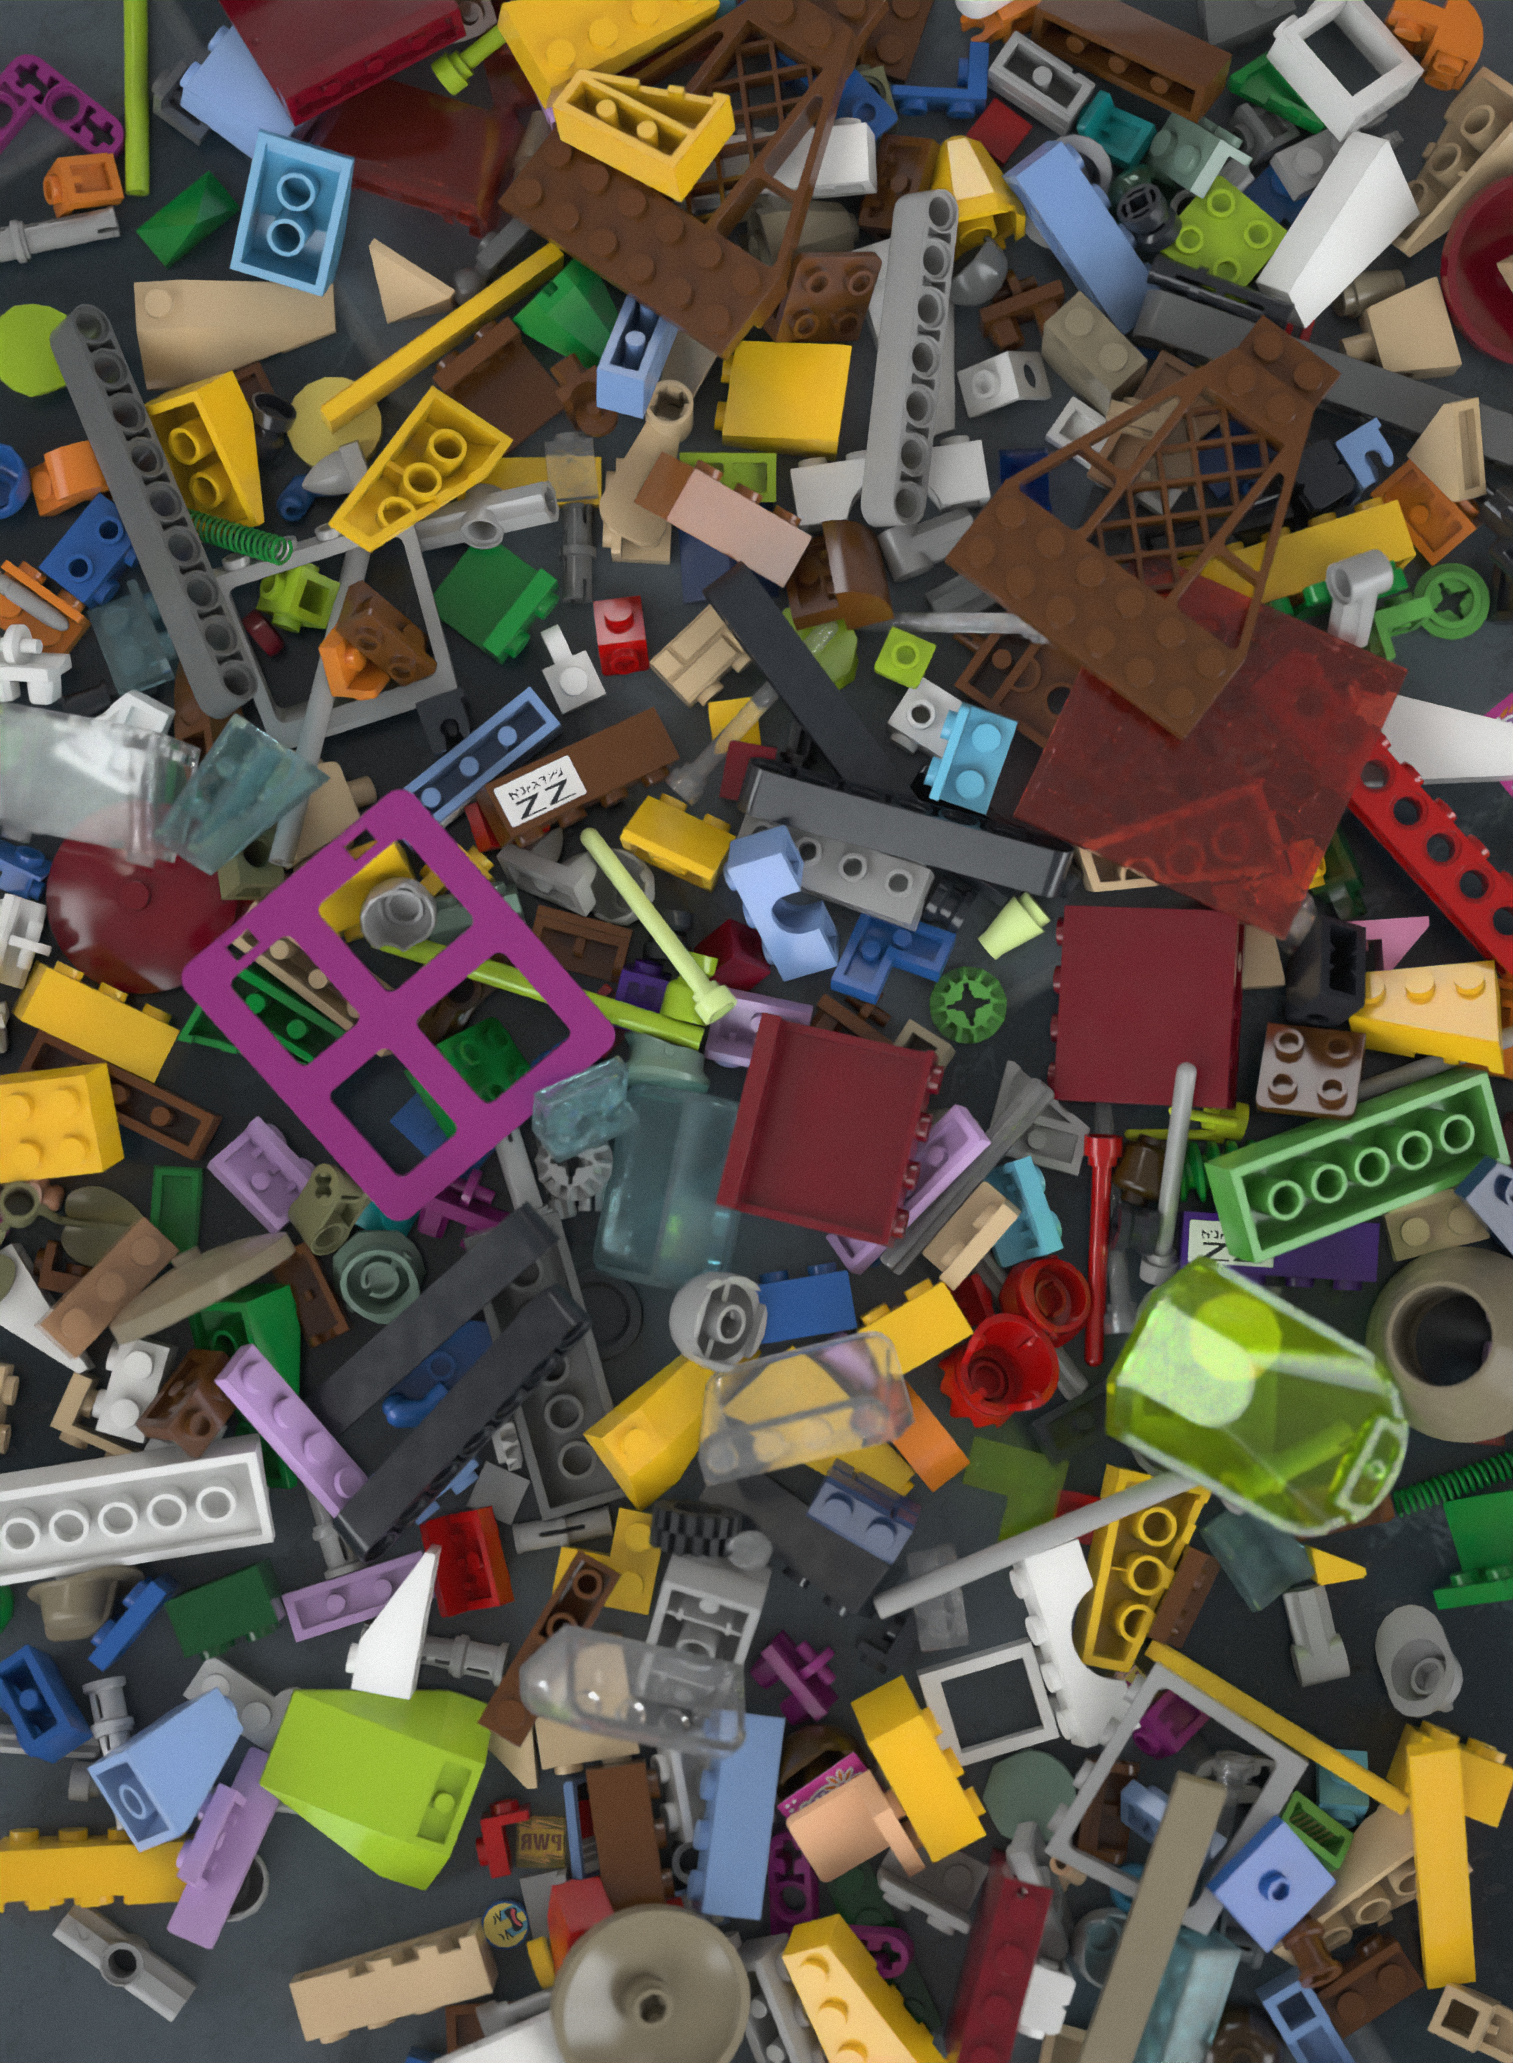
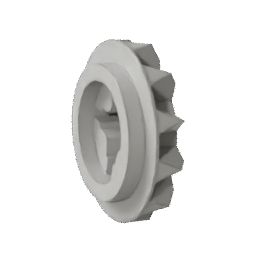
[534,1123,613,1201]
[492,1416,523,1472]

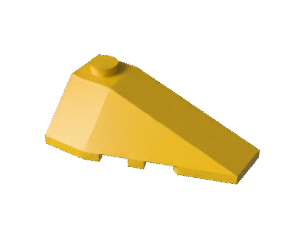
[328,385,513,553]
[583,1348,762,1512]

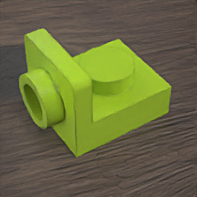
[874,626,937,689]

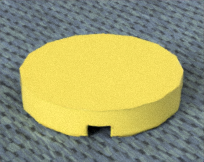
[287,377,383,468]

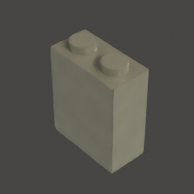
[1041,291,1148,418]

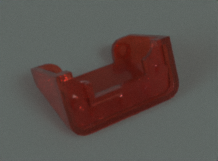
[310,78,525,240]

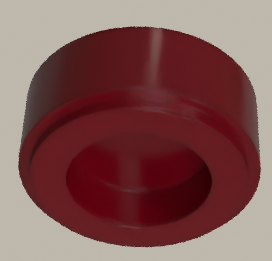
[241,609,285,657]

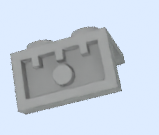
[876,1819,989,1935]

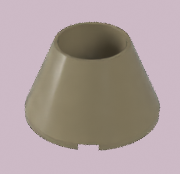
[1366,1247,1513,1443]

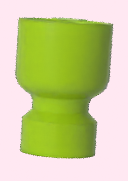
[659,951,718,1026]

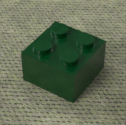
[164,1557,287,1662]

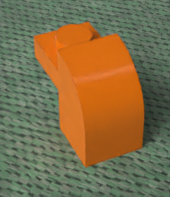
[30,440,113,517]
[862,1376,971,1493]

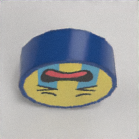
[481,1898,530,1950]

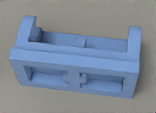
[1332,417,1394,507]

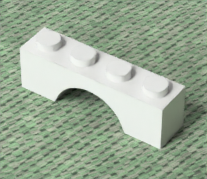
[790,435,990,534]
[1009,1538,1141,1748]

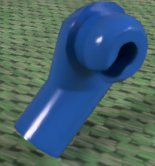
[276,474,341,522]
[382,1380,451,1428]

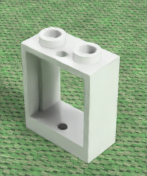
[1266,0,1424,142]
[916,1637,1061,1766]

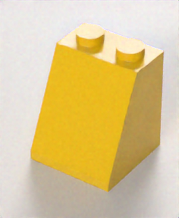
[714,341,852,462]

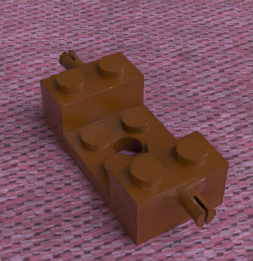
[952,610,1177,800]

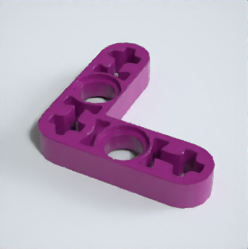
[0,54,125,160]
[768,1827,915,1978]

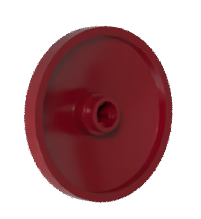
[1440,173,1513,365]
[46,800,241,994]

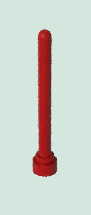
[1083,1133,1123,1367]

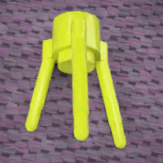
[1124,1102,1249,1144]

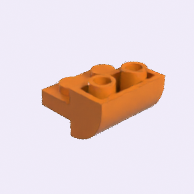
[1383,0,1484,91]

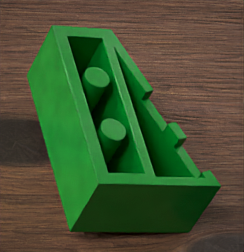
[177,953,346,1064]

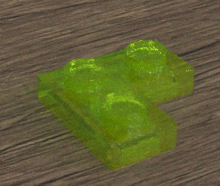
[962,1435,1069,1543]

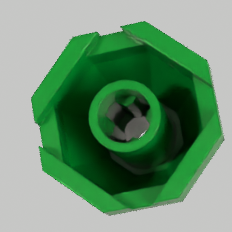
[511,258,619,369]

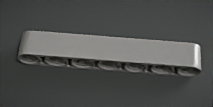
[861,189,959,527]

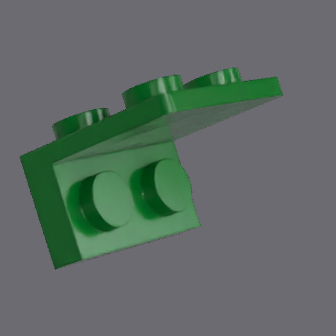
[1433,1489,1513,1610]

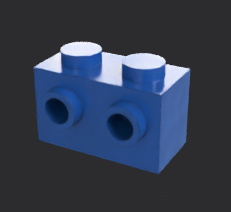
[38,492,140,611]
[755,1262,857,1344]
[0,1644,94,1764]

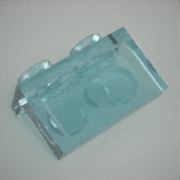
[87,578,178,698]
[532,1055,640,1162]

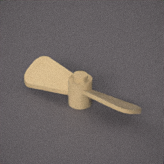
[599,330,717,546]

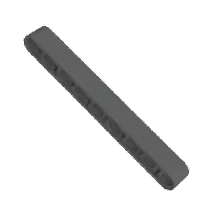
[1132,289,1513,477]
[49,304,258,719]

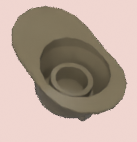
[27,1565,145,1642]

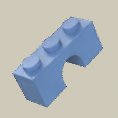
[723,825,841,982]
[1254,1965,1356,2063]

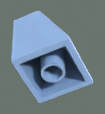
[179,25,323,159]
[87,1687,243,1852]

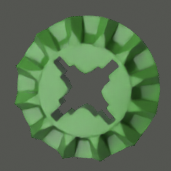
[1413,563,1490,641]
[929,966,1007,1044]

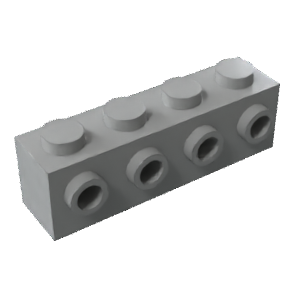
[737,814,935,932]
[736,1933,829,2063]

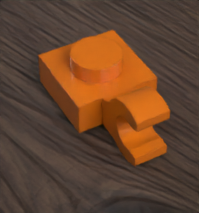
[960,0,1041,46]

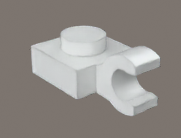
[541,624,606,715]

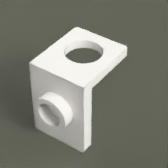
[957,351,1051,418]

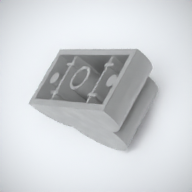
[632,1552,774,1719]

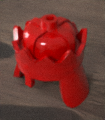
[938,1313,1060,1428]

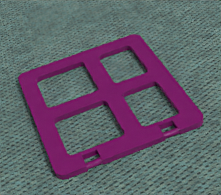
[182,789,615,1221]

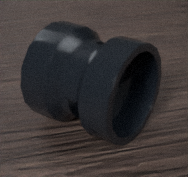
[1117,183,1182,252]
[248,392,297,460]
[643,909,695,962]

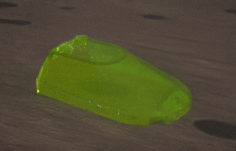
[1106,1255,1408,1536]

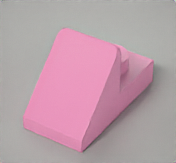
[1349,916,1430,971]

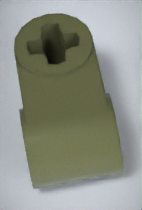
[288,1163,372,1256]

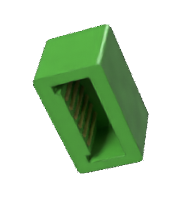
[1278,1791,1354,1873]

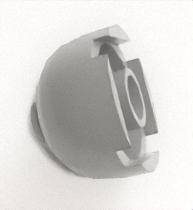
[669,1272,767,1372]

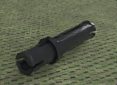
[1147,253,1295,331]

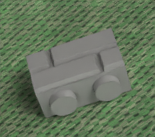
[987,31,1096,137]

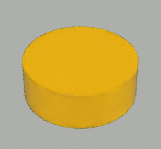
[527,1936,555,1989]

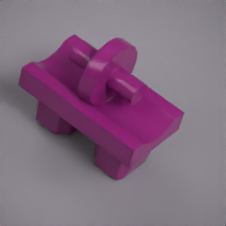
[418,1168,510,1250]
[749,1629,839,1726]

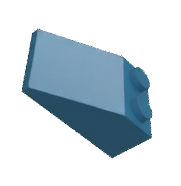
[230,129,355,297]

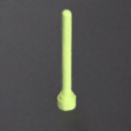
[580,828,737,1025]

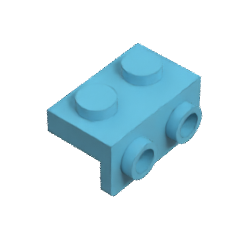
[976,1156,1063,1268]

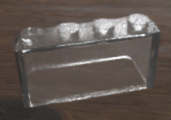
[699,1331,915,1487]
[520,1624,746,1760]

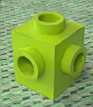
[256,563,341,633]

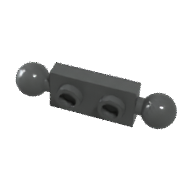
[448,217,539,305]

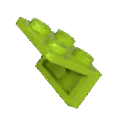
[1160,176,1288,313]

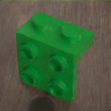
[433,544,560,665]
[403,1017,530,1138]

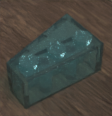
[151,713,331,875]
[1132,1923,1242,2063]

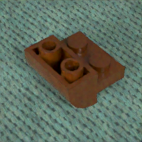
[786,520,895,631]

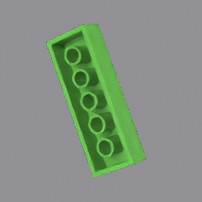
[1204,1066,1511,1264]

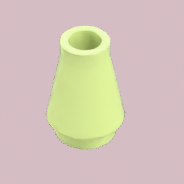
[978,892,1051,960]

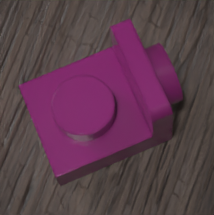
[1132,1688,1211,1760]

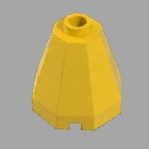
[930,135,1026,262]

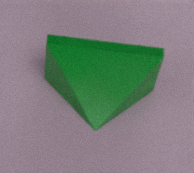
[136,170,241,269]

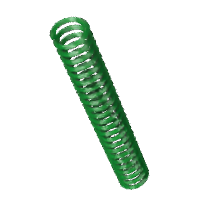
[187,508,293,566]
[1393,1449,1513,1518]

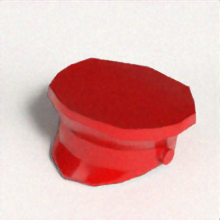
[998,1255,1091,1348]

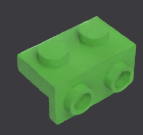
[1355,592,1434,673]

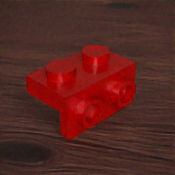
[419,1505,515,1618]

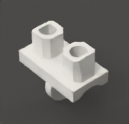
[0,624,72,705]
[0,893,52,990]

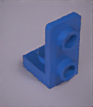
[890,42,989,119]

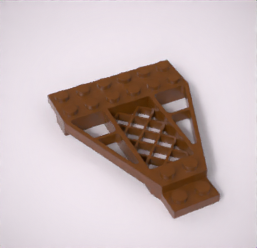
[498,0,890,361]
[945,315,1342,741]

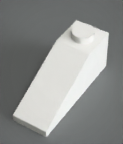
[0,1243,96,1374]
[346,1544,442,1700]

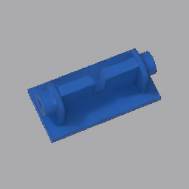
[0,836,52,901]

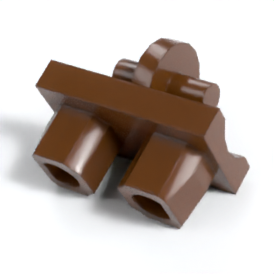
[978,268,1065,354]
[550,353,619,437]
[810,992,894,1045]

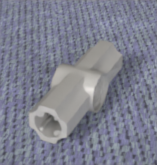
[414,481,559,551]
[52,1904,198,2022]

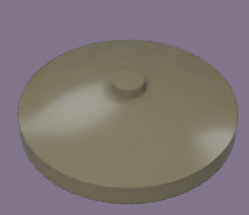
[109,1232,296,1345]
[550,1904,750,2063]

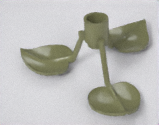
[0,1182,143,1302]

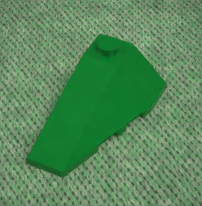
[188,1283,301,1489]

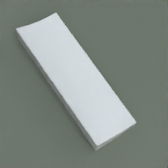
[0,1433,275,1586]

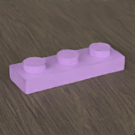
[282,1549,436,1642]

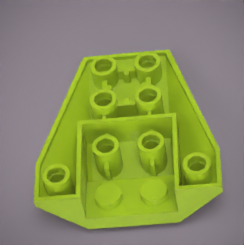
[258,1689,491,1891]

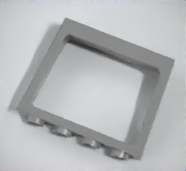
[212,522,458,754]
[1044,1660,1309,1936]

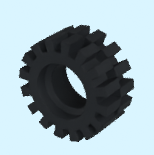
[649,1499,743,1558]

